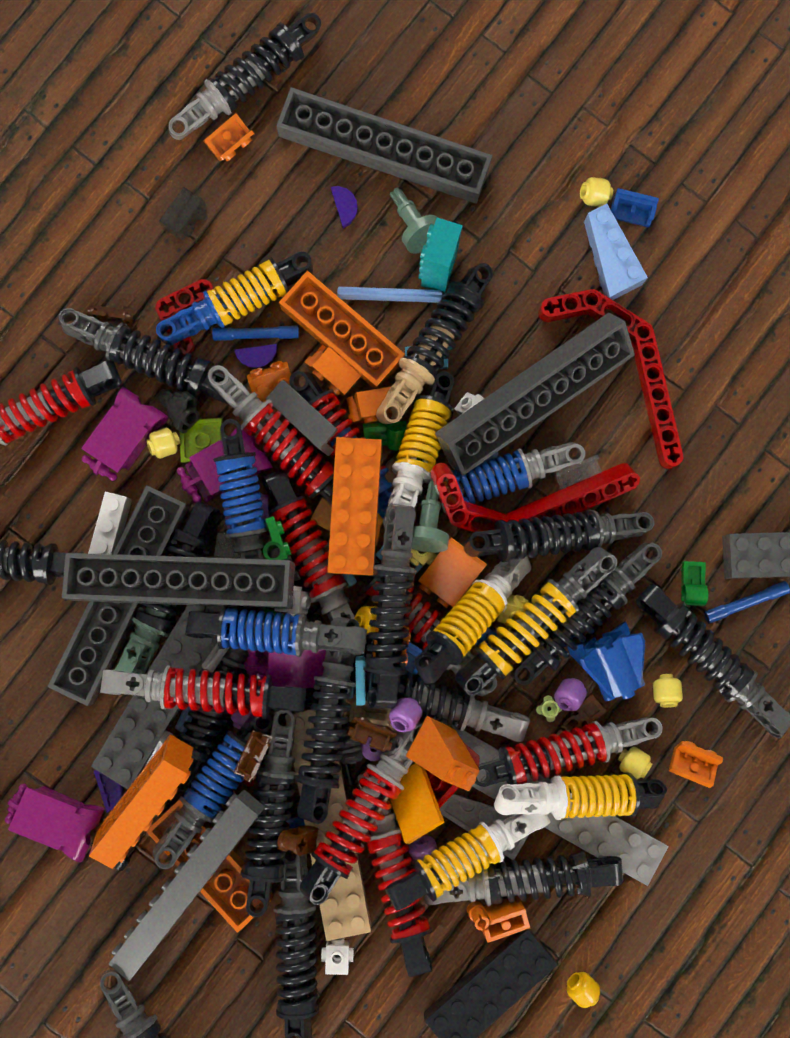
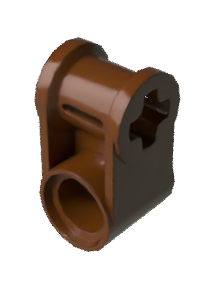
[277,825,318,856]

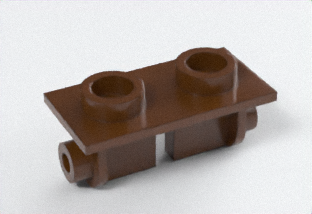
[87,305,134,330]
[347,717,397,752]
[233,730,272,782]

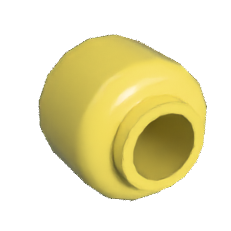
[580,177,613,207]
[146,427,180,459]
[653,674,683,708]
[618,746,653,780]

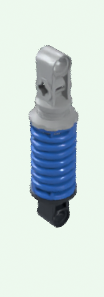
[417,442,585,506]

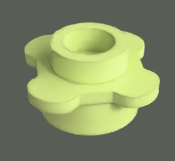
[536,695,562,722]

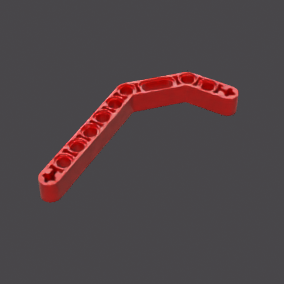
[538,289,683,469]
[430,463,640,532]

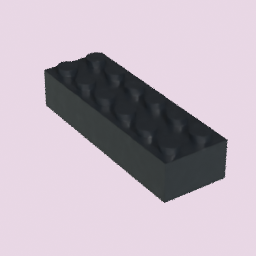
[424,928,558,1038]

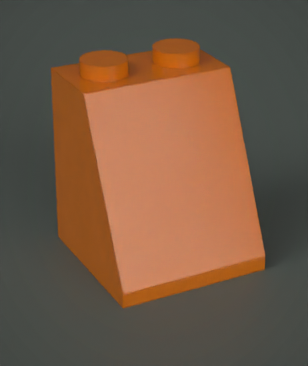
[418,537,487,608]
[405,716,480,791]

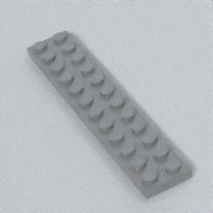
[433,716,669,886]

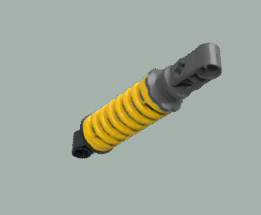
[455,547,617,695]

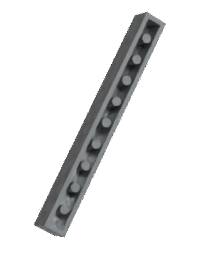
[109,790,265,981]

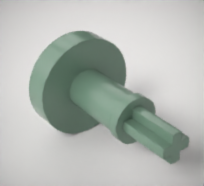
[390,187,438,254]
[404,480,449,553]

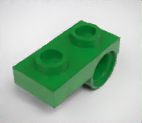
[363,421,407,451]
[263,516,291,560]
[681,561,708,606]

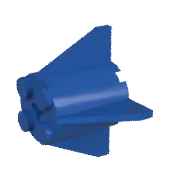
[567,621,645,701]

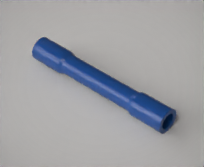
[212,326,299,341]
[704,581,790,624]

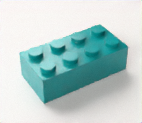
[418,218,463,293]

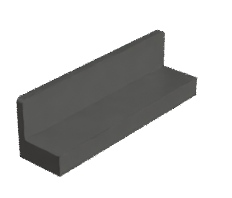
[266,380,337,456]

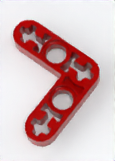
[155,279,214,356]

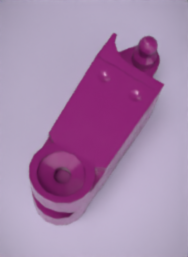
[81,387,169,481]
[176,424,274,503]
[244,638,329,688]
[5,784,105,863]

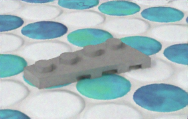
[440,793,529,860]

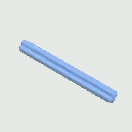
[337,287,442,303]

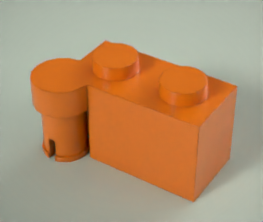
[304,344,362,396]
[346,387,392,425]
[467,895,530,943]

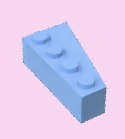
[584,204,648,300]

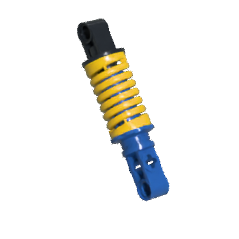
[156,251,313,345]

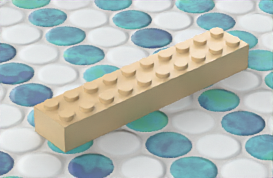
[285,709,371,941]

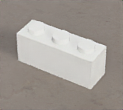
[88,492,132,554]

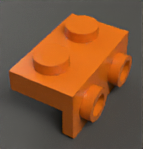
[203,113,254,161]
[247,361,291,402]
[669,741,723,788]

